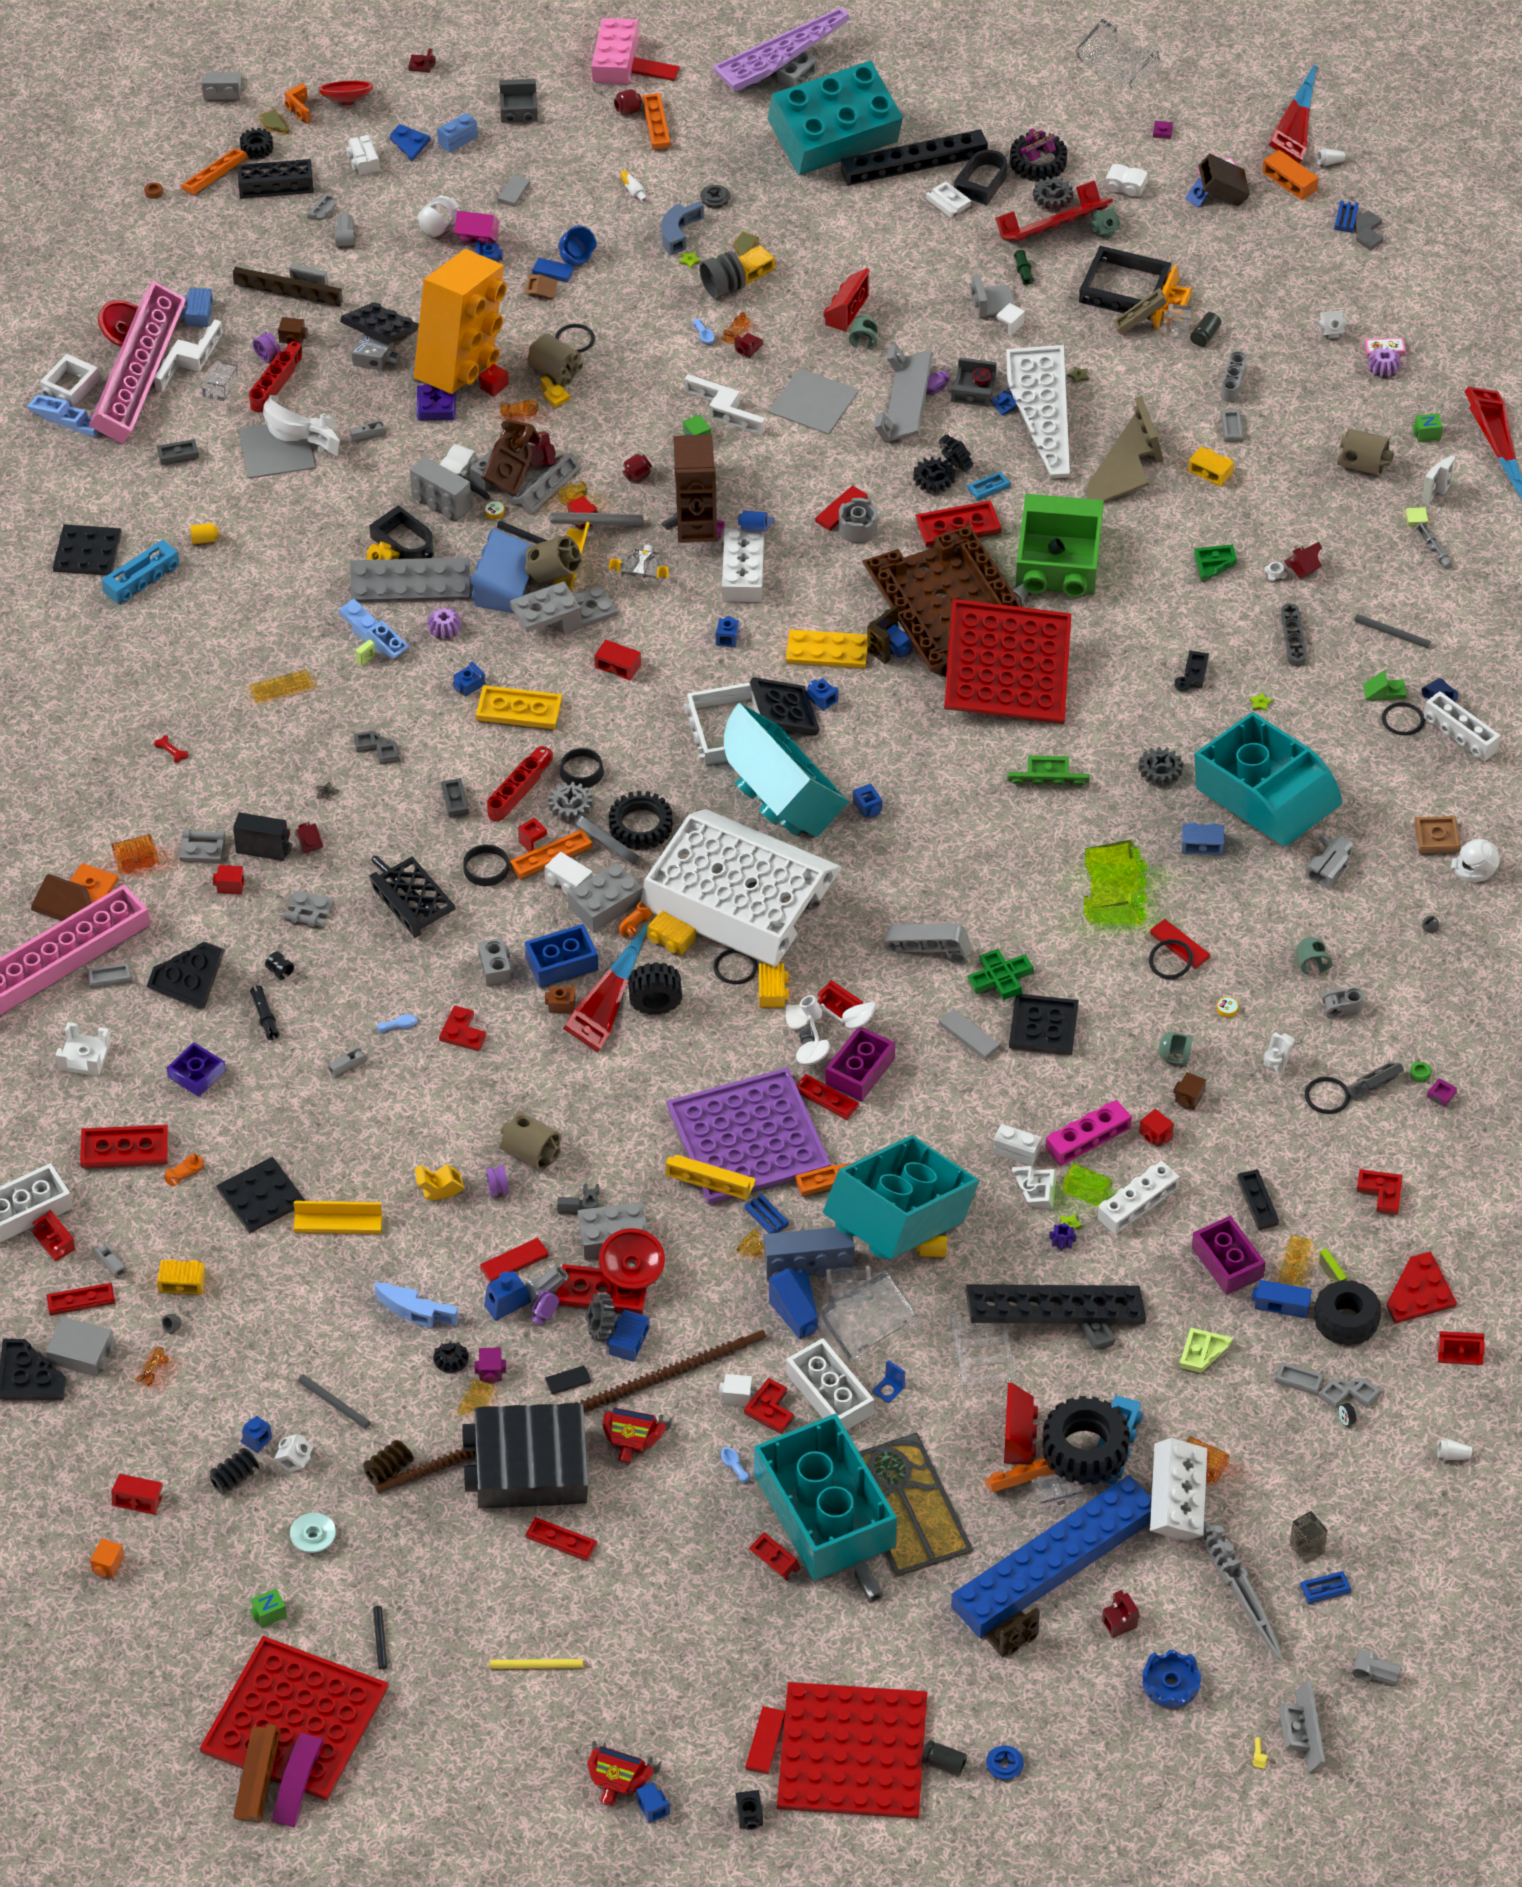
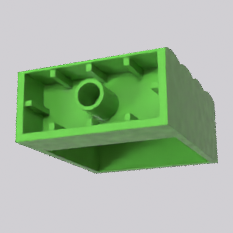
[1016,494,1104,597]

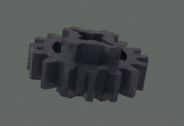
[938,434,974,472]
[913,457,955,493]

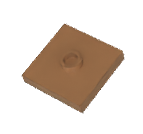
[1414,816,1461,854]

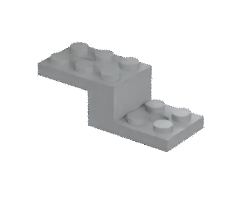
[510,581,618,634]

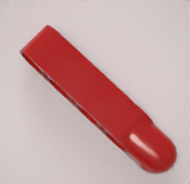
[249,341,302,412]
[487,746,553,822]

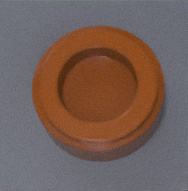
[144,182,163,199]

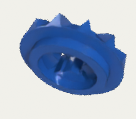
[986,1745,1024,1781]

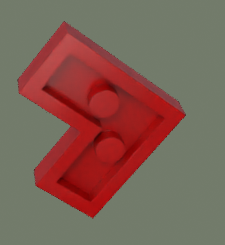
[439,1005,486,1052]
[1357,1169,1403,1215]
[744,1378,794,1434]

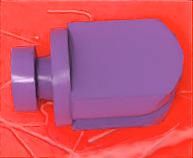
[926,370,950,395]
[531,1290,559,1326]

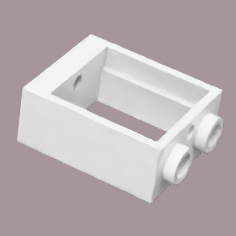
[40,354,100,407]

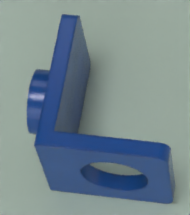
[1185,178,1209,207]
[872,1360,905,1403]

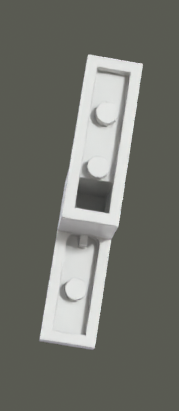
[153,320,223,392]
[684,374,765,435]

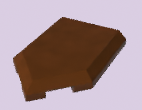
[31,874,92,921]

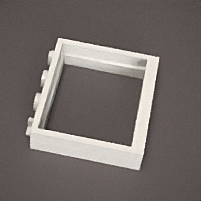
[684,683,760,765]

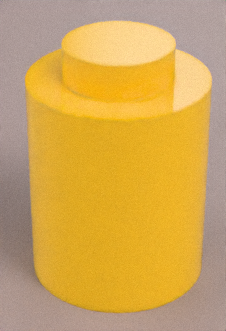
[190,522,219,545]
[916,1236,947,1258]

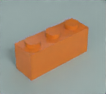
[1262,150,1319,200]

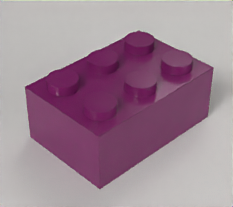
[825,1027,895,1102]
[1192,1215,1266,1295]

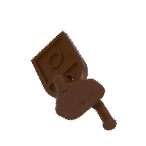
[481,419,540,497]

